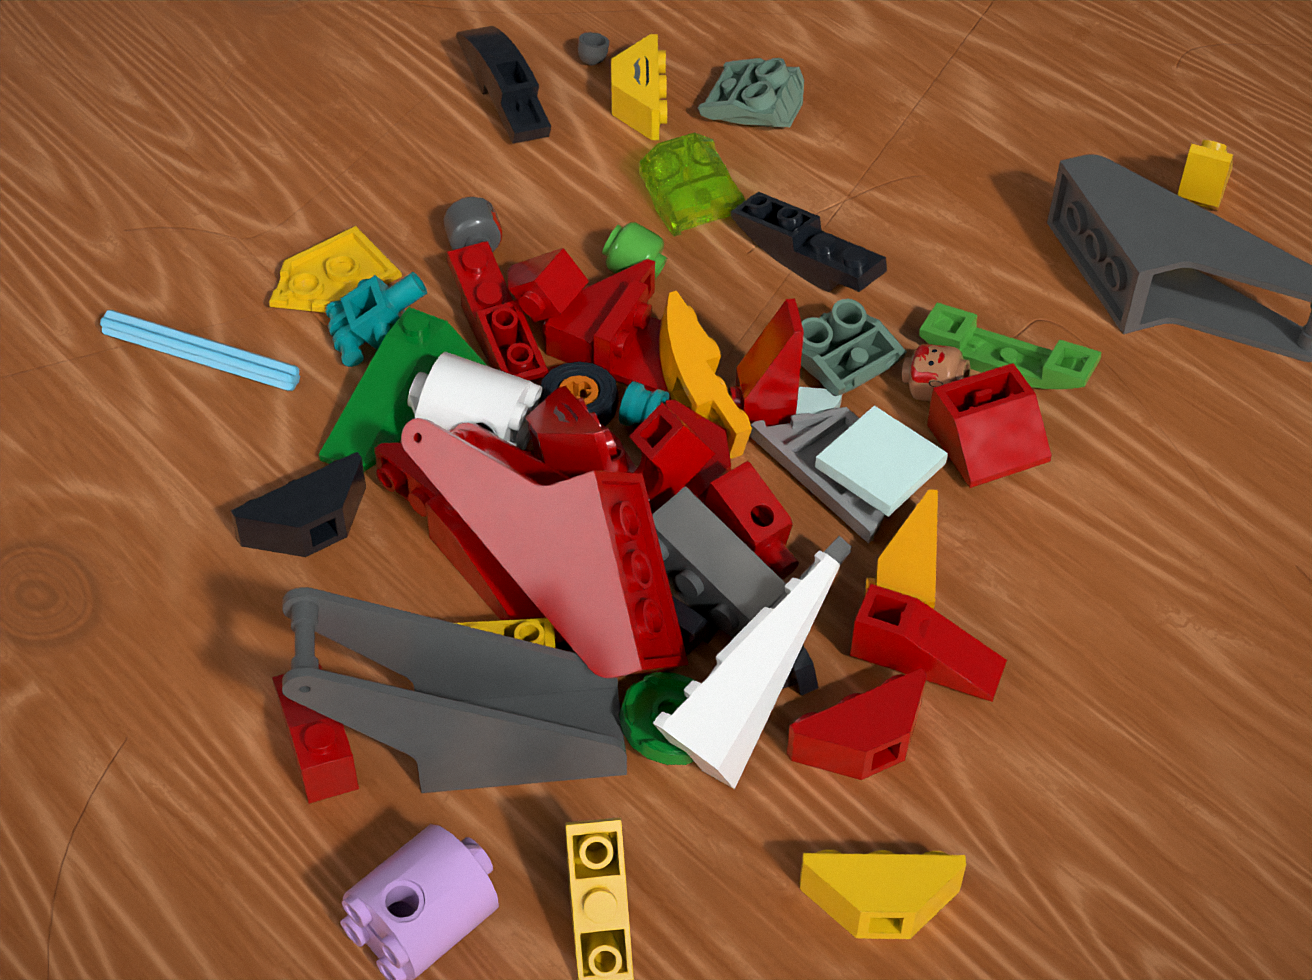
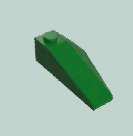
[319,307,487,472]

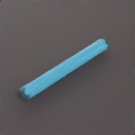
[100,310,301,391]

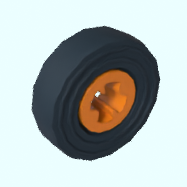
[539,362,619,426]

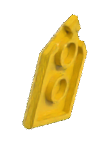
[269,226,402,313]

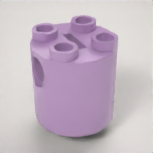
[340,824,499,980]

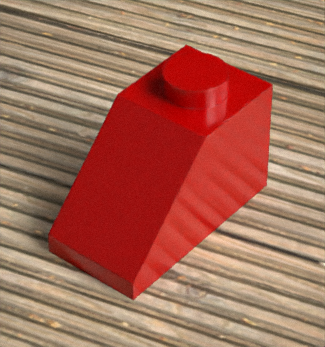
[507,248,589,322]

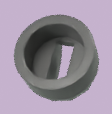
[577,32,609,66]

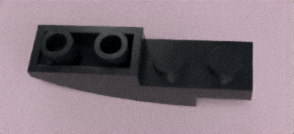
[456,26,551,144]
[731,192,887,292]

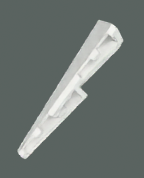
[653,550,840,789]

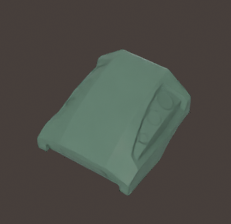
[698,58,804,127]
[801,298,907,396]

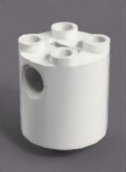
[407,352,542,450]

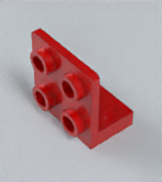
[594,279,672,400]

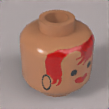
[902,344,970,402]

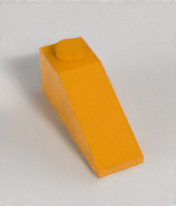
[864,489,938,609]

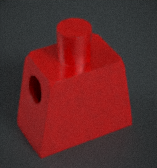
[705,461,799,580]

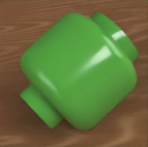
[602,222,668,280]

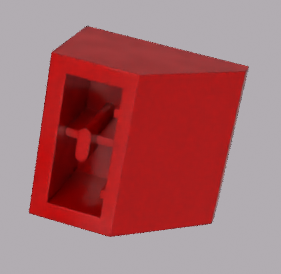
[927,363,1052,488]

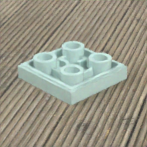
[815,405,948,517]

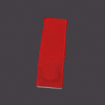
[543,259,655,364]
[728,298,804,427]
[272,664,359,804]

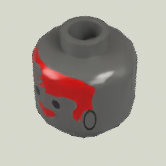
[444,197,502,252]

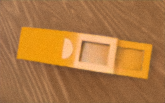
[659,290,752,459]

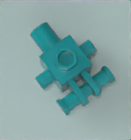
[325,272,427,367]

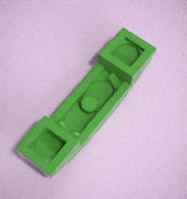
[919,302,1102,389]

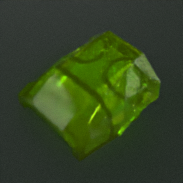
[639,132,746,237]

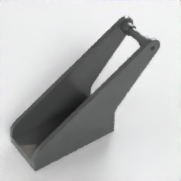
[1047,154,1312,362]
[282,587,627,793]

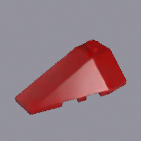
[426,494,568,649]

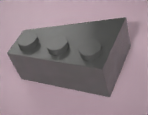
[652,486,786,638]

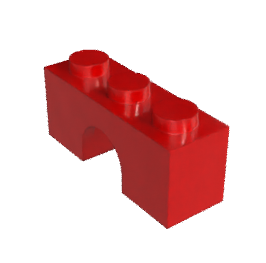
[629,403,715,514]

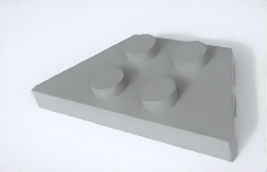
[750,407,886,544]

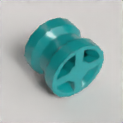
[619,381,669,426]

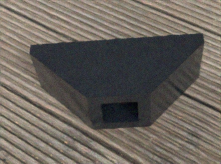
[230,452,366,557]

